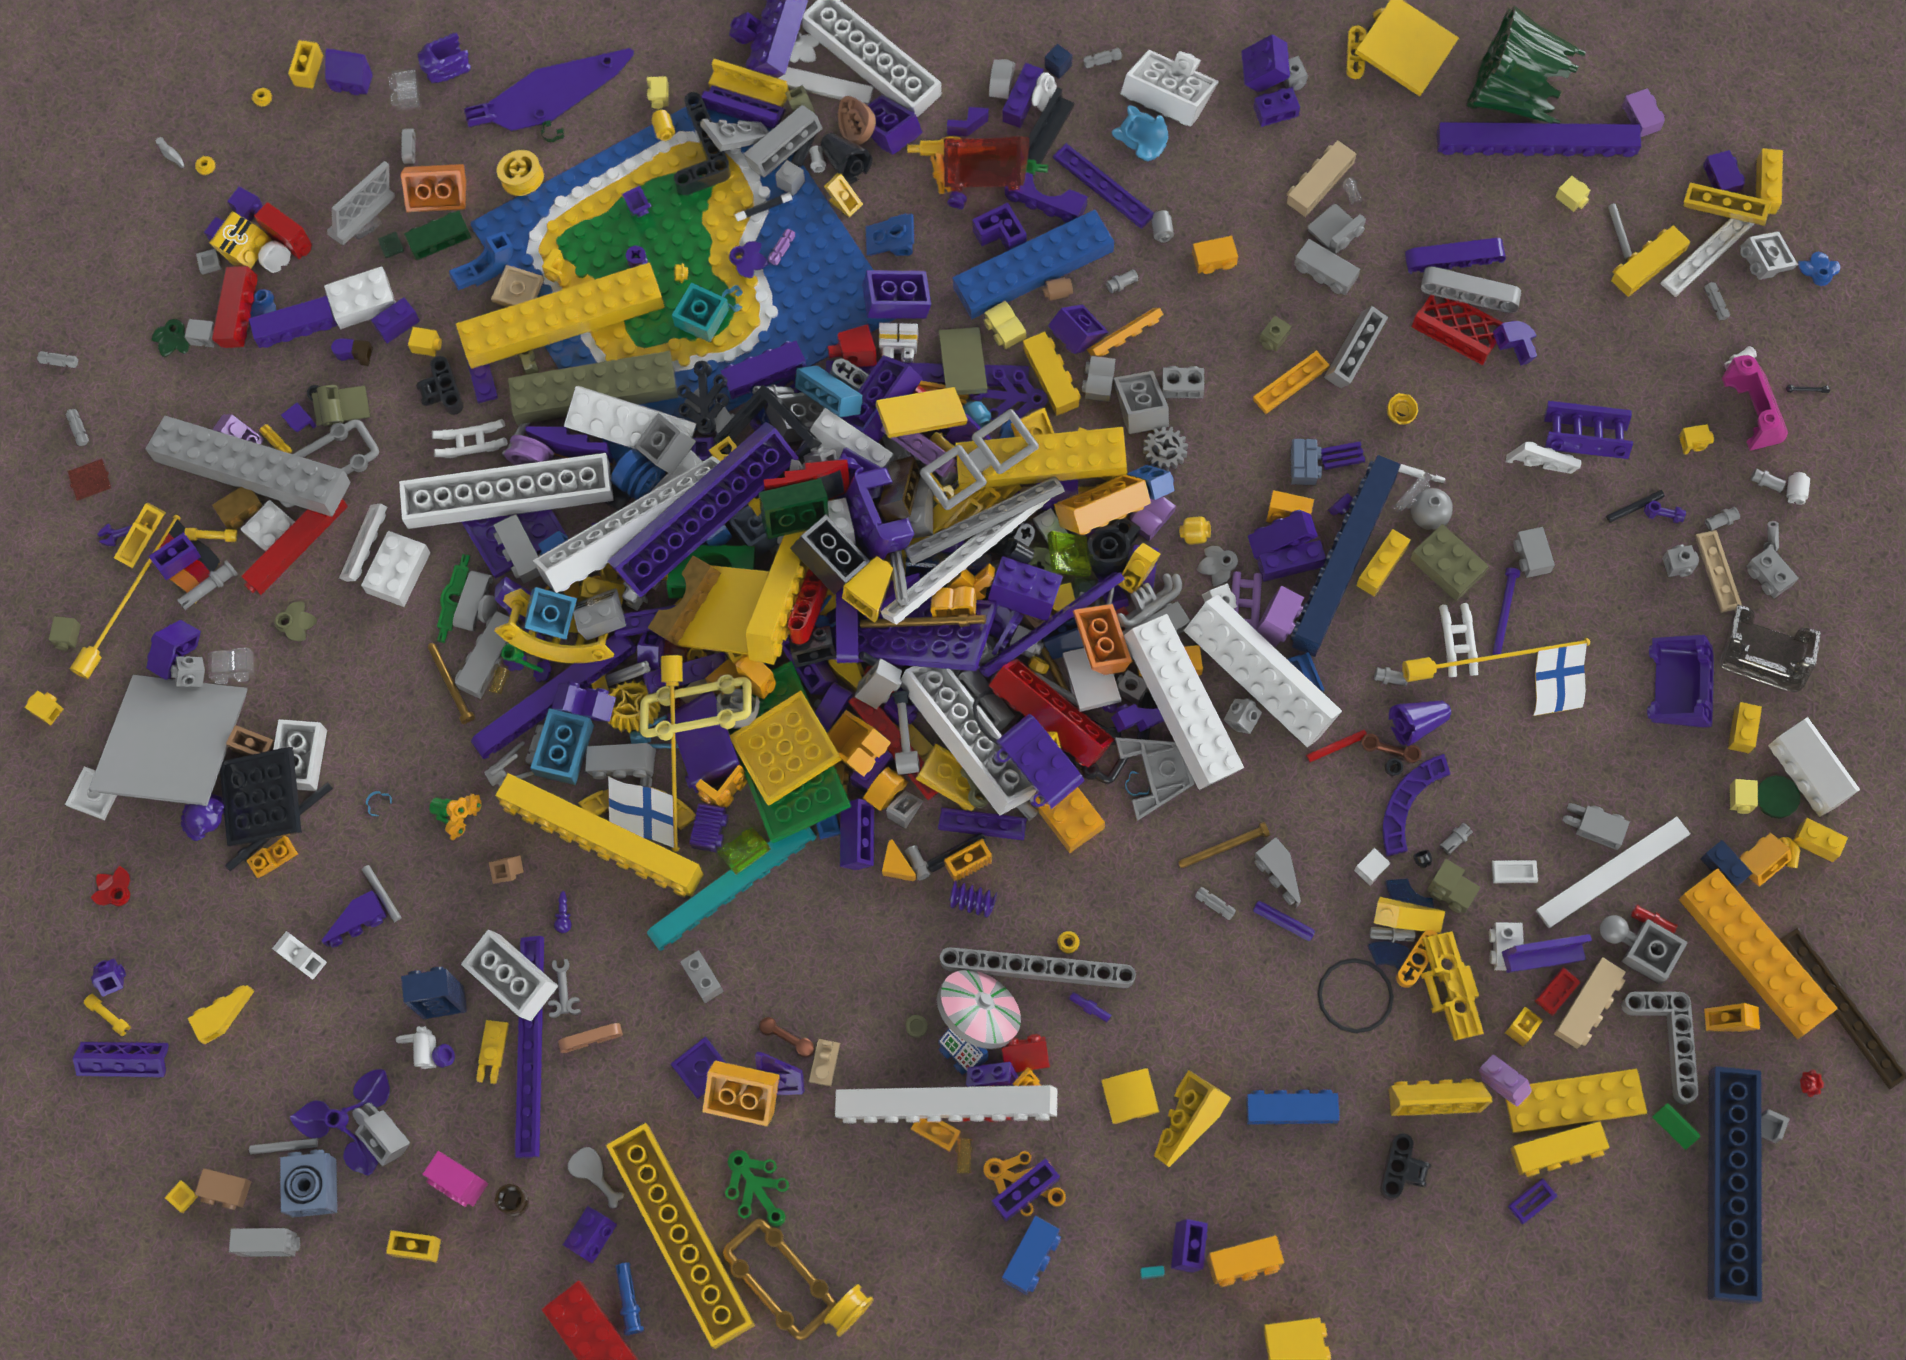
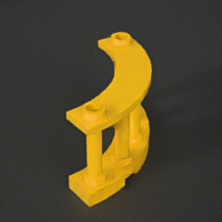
[494,588,614,663]

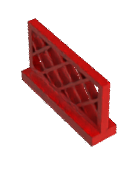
[1411,295,1503,365]

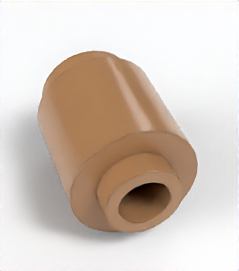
[1042,277,1073,301]

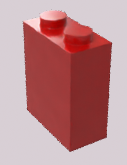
[254,202,313,260]

